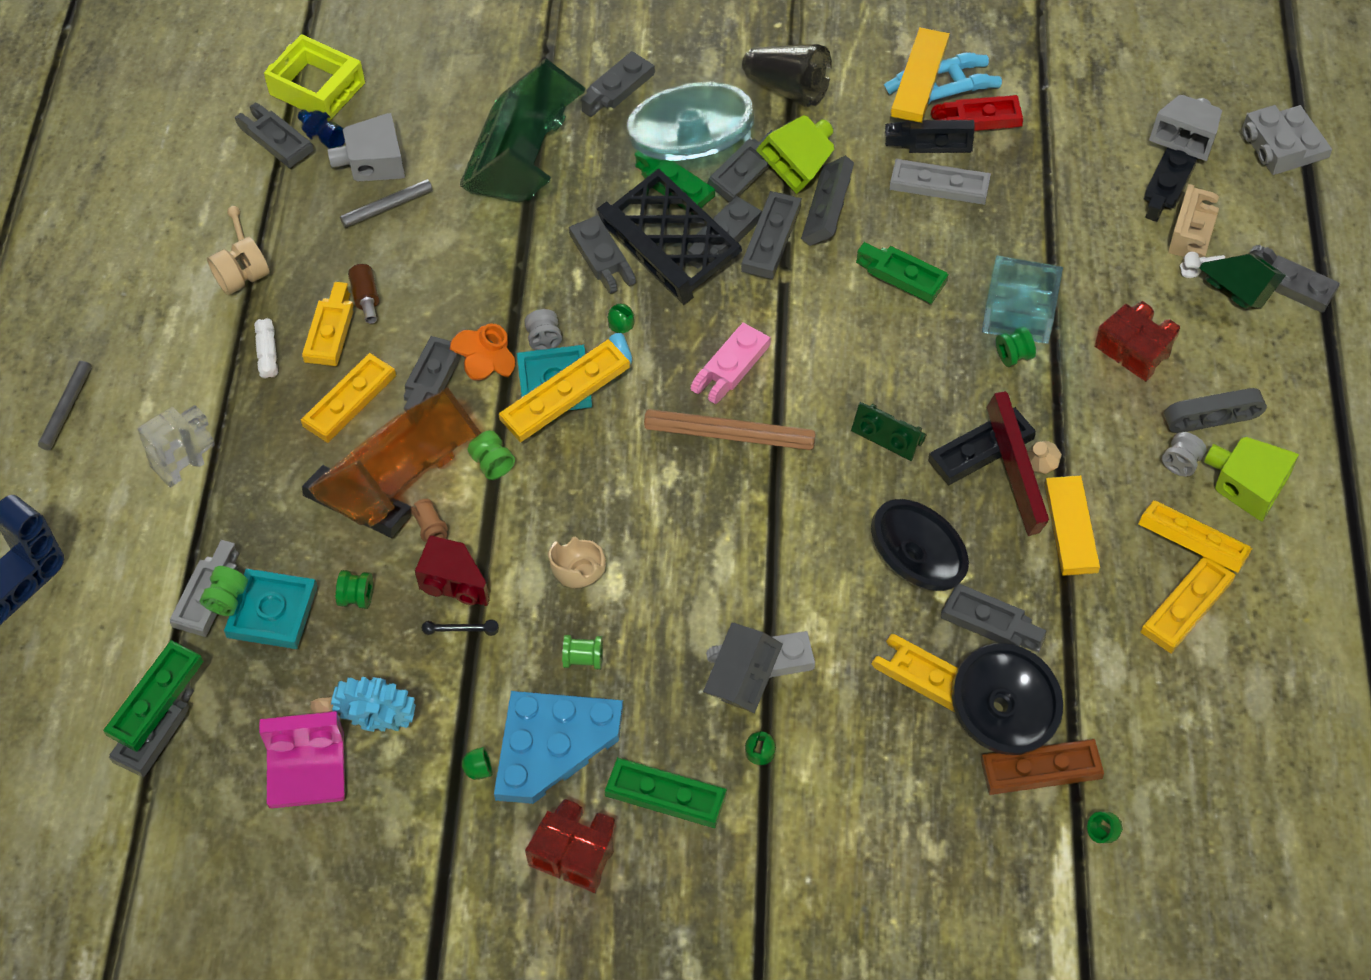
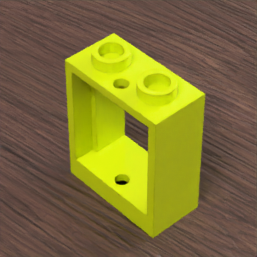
[264,34,365,122]

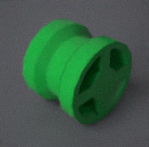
[996,326,1036,367]
[335,570,373,609]

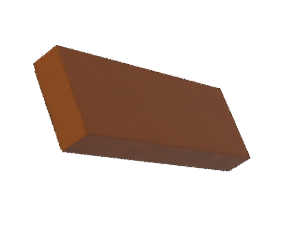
[981,739,1104,795]

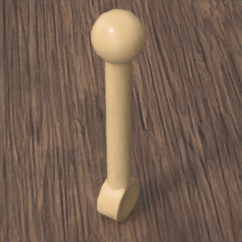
[227,206,244,241]

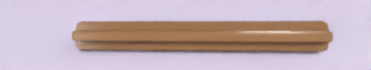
[644,409,816,450]

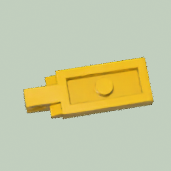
[302,282,354,366]

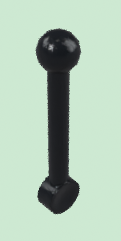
[421,620,499,636]

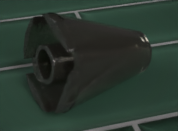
[742,44,832,107]

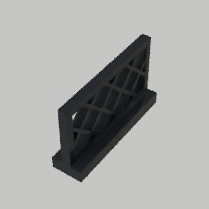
[597,168,742,305]

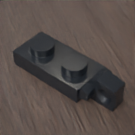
[885,120,975,153]
[1144,147,1198,222]

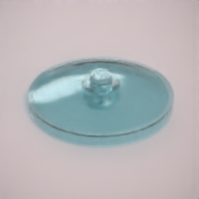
[627,82,754,161]

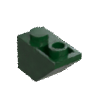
[1199,254,1286,309]

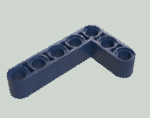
[0,495,64,625]

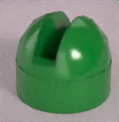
[607,303,635,333]
[745,731,776,765]
[462,747,493,780]
[1087,812,1123,844]

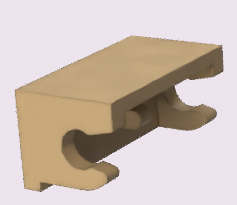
[1168,184,1219,257]

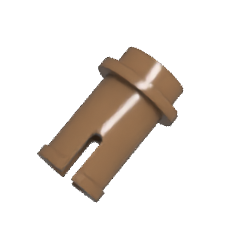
[411,499,448,542]

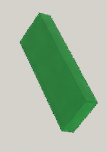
[103,640,204,752]
[605,757,727,829]

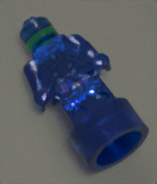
[298,109,345,149]

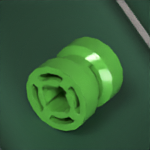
[467,430,515,480]
[200,566,248,616]

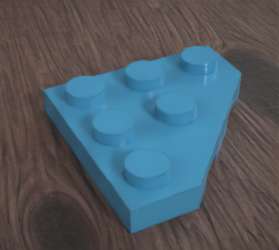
[494,691,623,804]

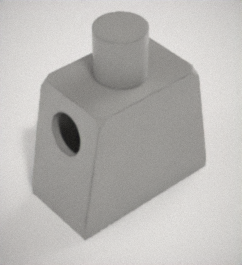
[1149,95,1222,161]
[327,113,405,182]

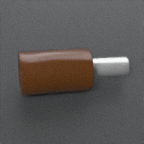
[348,264,379,324]

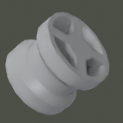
[524,309,562,350]
[1162,432,1207,477]

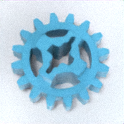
[331,677,416,732]

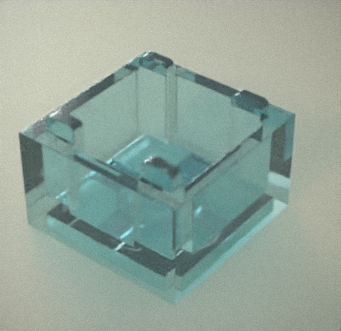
[982,256,1063,344]

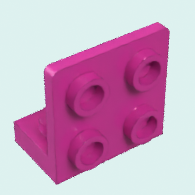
[259,711,345,809]

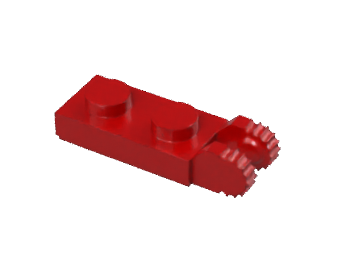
[931,95,1023,131]

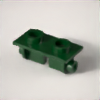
[851,402,927,461]

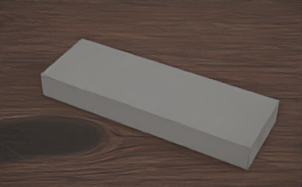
[890,159,991,205]

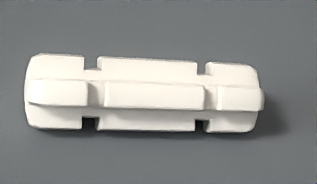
[254,318,278,379]

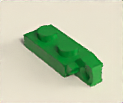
[634,147,715,215]
[856,242,949,304]

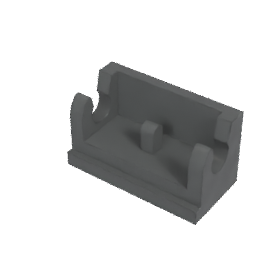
[703,622,783,714]

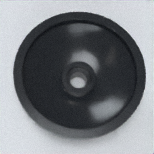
[871,499,969,591]
[952,643,1063,755]

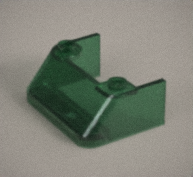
[460,58,586,203]

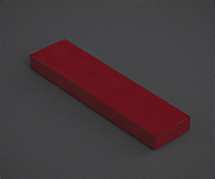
[986,391,1049,536]

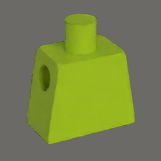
[756,115,835,194]
[1204,437,1299,522]

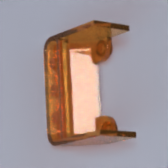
[308,387,481,527]

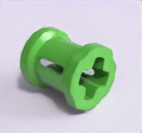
[562,635,603,670]

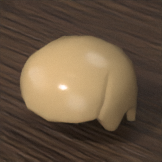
[548,537,606,589]

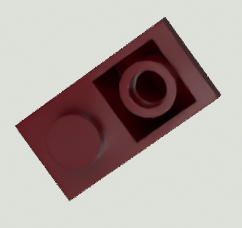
[415,535,490,606]

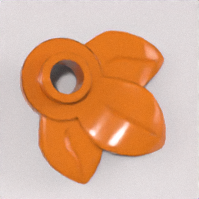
[450,323,515,380]

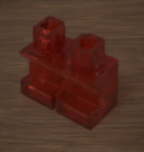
[1094,301,1180,382]
[525,799,616,894]

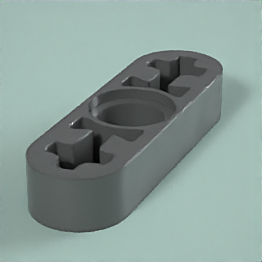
[1164,388,1267,433]

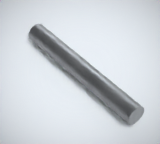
[340,179,433,228]
[38,361,92,450]

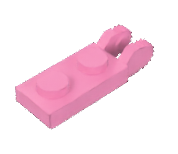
[690,322,771,404]

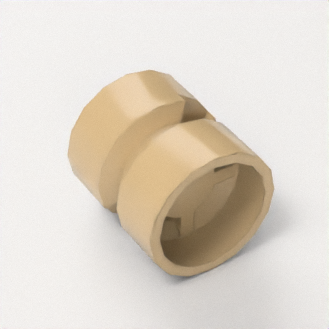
[207,236,269,295]

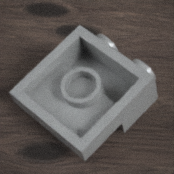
[1242,105,1332,175]

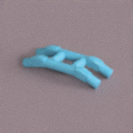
[884,52,1002,104]

